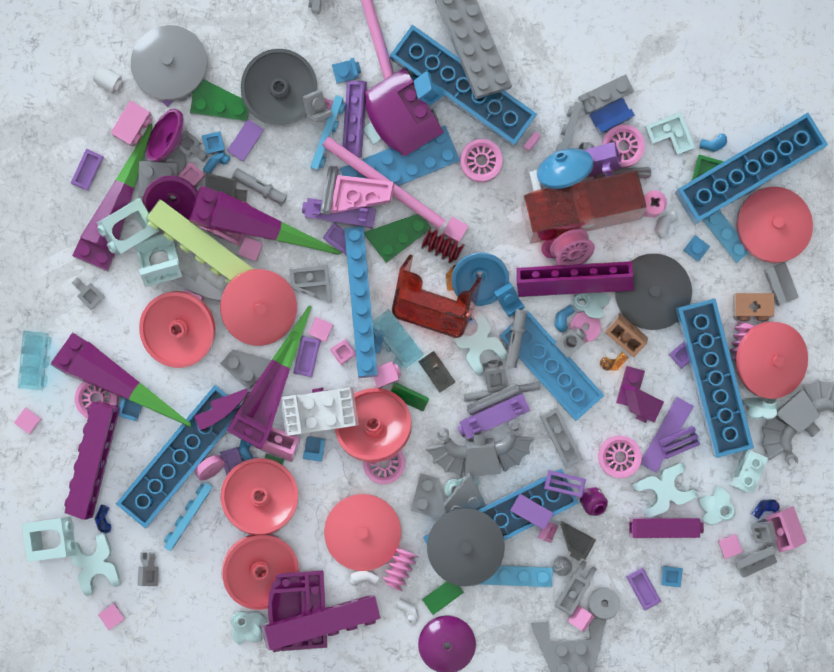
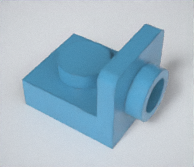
[332,58,361,84]
[494,282,525,317]

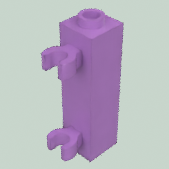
[561,142,621,191]
[302,198,376,229]
[458,393,531,439]

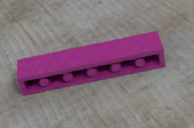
[516,261,634,297]
[64,401,120,520]
[261,595,381,652]

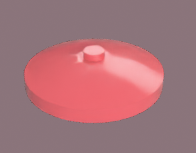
[736,187,813,263]
[220,269,297,346]
[139,291,216,368]
[736,321,808,399]
[335,388,412,462]
[221,458,298,535]
[324,494,401,571]
[221,534,299,610]

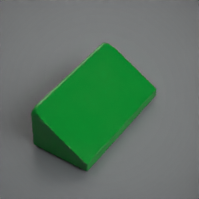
[391,383,429,411]

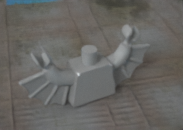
[761,380,834,466]
[426,421,534,476]

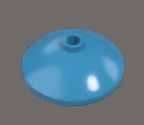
[537,148,594,189]
[451,252,509,306]

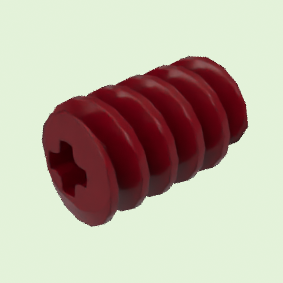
[421,227,465,264]

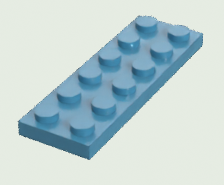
[340,125,460,186]
[499,310,604,421]

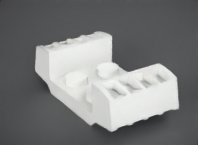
[281,387,359,436]

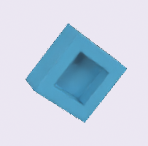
[202,131,225,155]
[683,235,710,262]
[661,566,683,588]

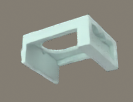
[96,198,159,255]
[135,234,182,287]
[729,450,768,494]
[22,516,77,562]

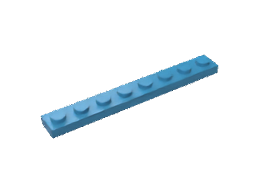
[344,226,378,378]

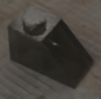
[418,351,455,393]
[560,521,596,561]

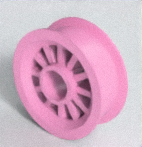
[602,125,645,168]
[460,139,503,182]
[550,229,595,265]
[75,382,119,418]
[598,436,642,478]
[363,451,405,484]

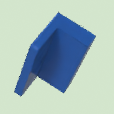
[590,98,635,135]

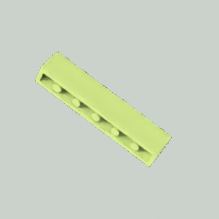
[146,200,253,283]

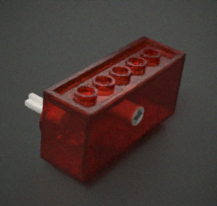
[521,170,647,244]

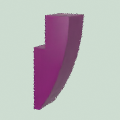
[195,388,249,431]

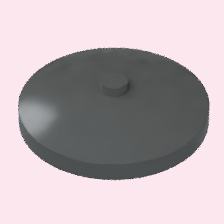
[241,49,318,126]
[615,254,692,330]
[427,508,505,586]

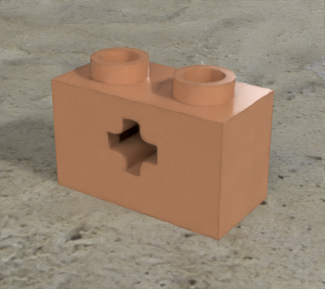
[733,293,774,321]
[605,313,648,357]

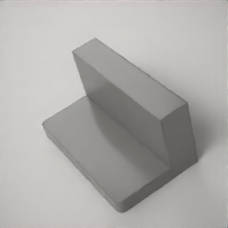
[764,263,798,306]

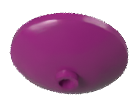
[146,108,184,162]
[142,176,198,221]
[418,615,476,672]

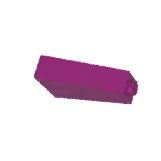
[629,517,704,538]

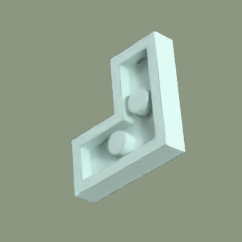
[645,112,695,155]

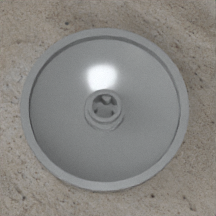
[131,25,208,101]

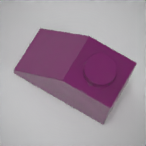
[624,384,664,423]

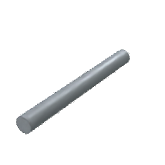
[463,382,540,402]

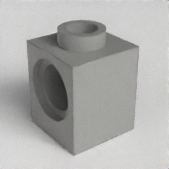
[555,326,587,358]

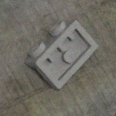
[734,545,777,578]

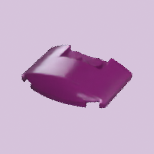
[365,68,444,157]
[268,570,327,651]

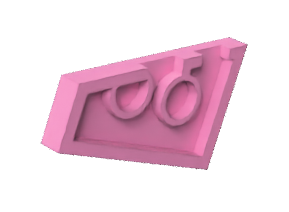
[331,175,395,214]

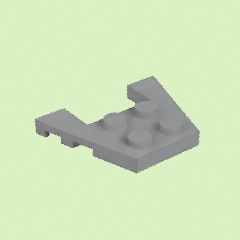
[531,618,606,672]

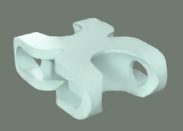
[449,310,508,376]
[632,463,698,518]
[71,532,121,596]

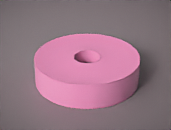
[570,312,601,342]
[194,455,225,481]

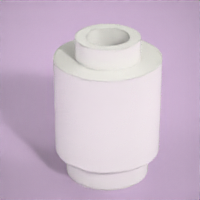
[93,67,123,93]

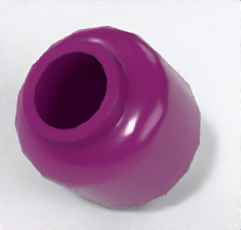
[580,487,608,516]

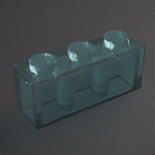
[373,309,424,369]
[18,331,52,390]

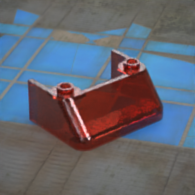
[392,254,482,338]

